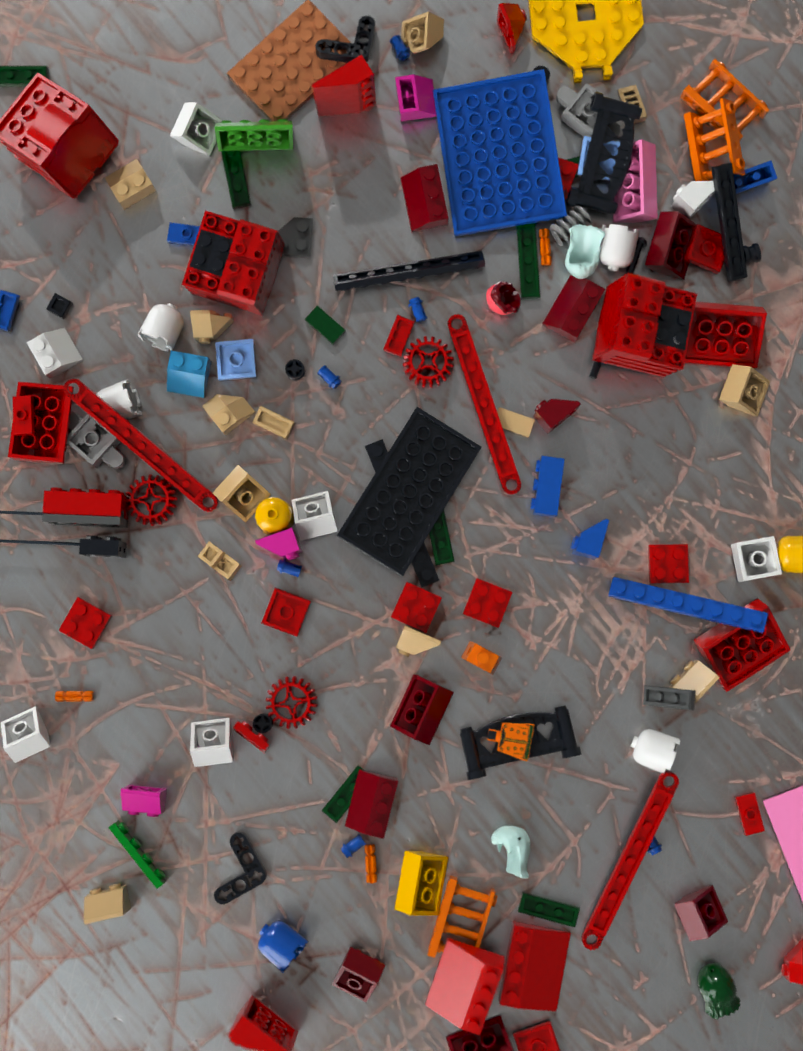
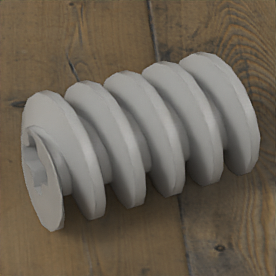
[550,205,592,246]

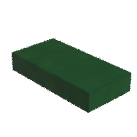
[305,305,346,345]

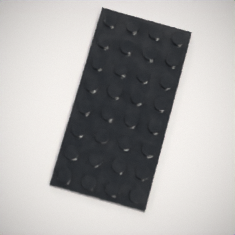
[337,407,481,577]

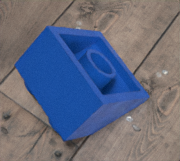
[570,519,609,560]

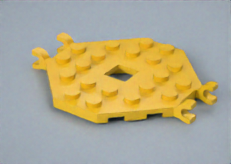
[528,0,644,84]

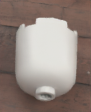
[600,224,640,271]
[137,303,184,352]
[97,379,142,420]
[631,729,680,774]

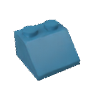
[167,351,212,398]

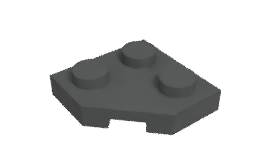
[278,217,313,257]

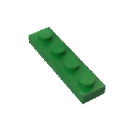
[109,820,166,889]

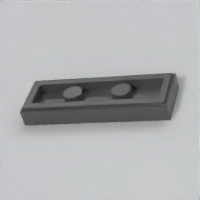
[643,685,696,710]

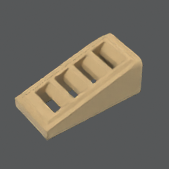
[617,85,647,124]

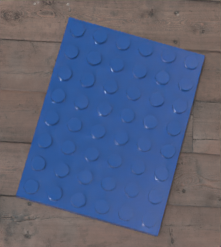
[433,69,567,237]

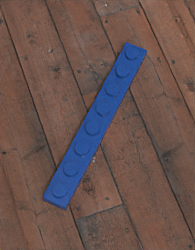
[609,577,768,633]

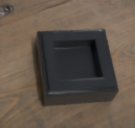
[46,293,73,319]

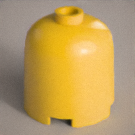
[255,497,295,535]
[777,536,803,574]

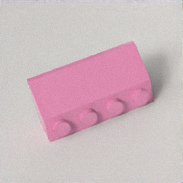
[613,139,658,223]

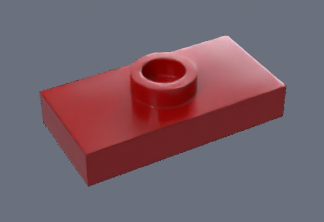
[383,315,415,357]
[12,395,35,436]
[735,792,765,836]

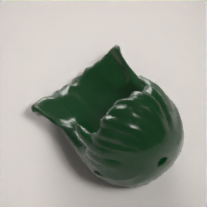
[697,962,740,1019]

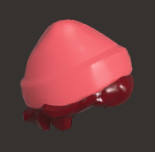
[486,281,521,315]

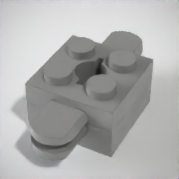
[556,83,621,141]
[67,411,126,469]

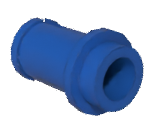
[390,35,410,61]
[408,297,427,323]
[317,365,342,389]
[277,559,302,577]
[340,834,366,858]
[647,835,662,855]

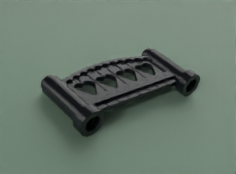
[566,92,642,214]
[460,706,581,780]

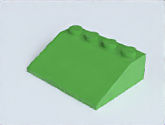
[215,119,293,152]

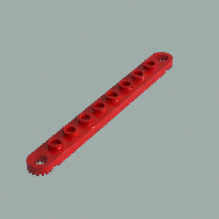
[448,314,521,495]
[63,378,218,512]
[581,771,679,950]

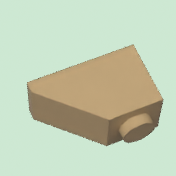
[401,11,444,54]
[190,310,234,344]
[202,394,255,435]

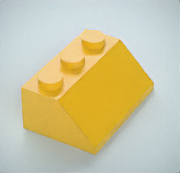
[395,850,448,916]

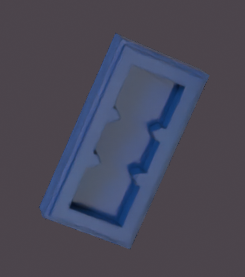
[167,222,200,246]
[0,290,20,332]

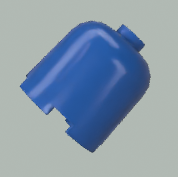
[258,921,308,973]

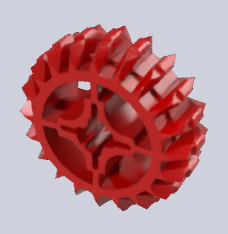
[403,336,454,388]
[126,474,178,526]
[265,676,318,729]

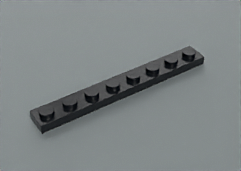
[333,251,485,291]
[365,439,439,587]

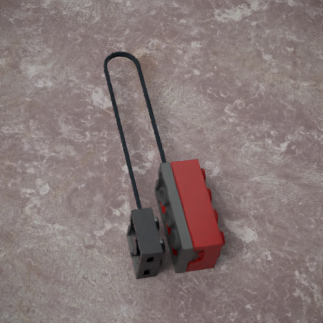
[0,487,129,558]

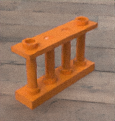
[680,59,769,141]
[684,98,745,181]
[427,875,498,958]

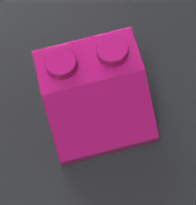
[255,528,303,560]
[120,785,167,817]

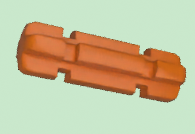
[539,228,552,266]
[55,691,94,702]
[365,844,377,883]

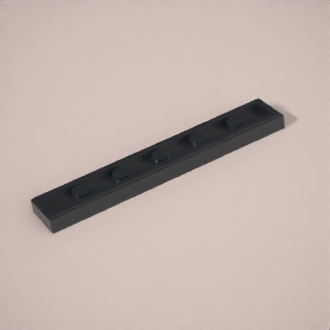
[711,163,748,282]

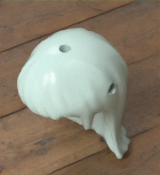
[565,224,605,279]
[491,826,531,879]

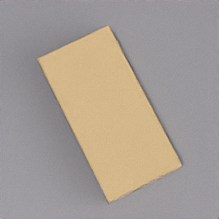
[252,406,295,440]
[497,407,535,438]

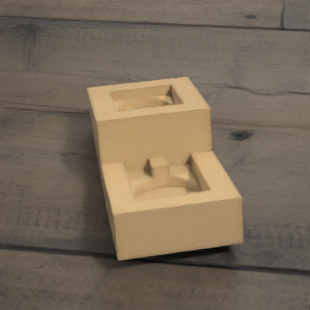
[198,541,242,581]

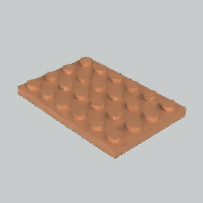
[227,0,351,121]

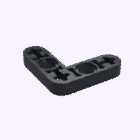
[315,16,375,63]
[214,832,267,905]

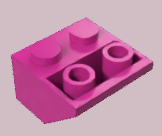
[395,74,437,122]

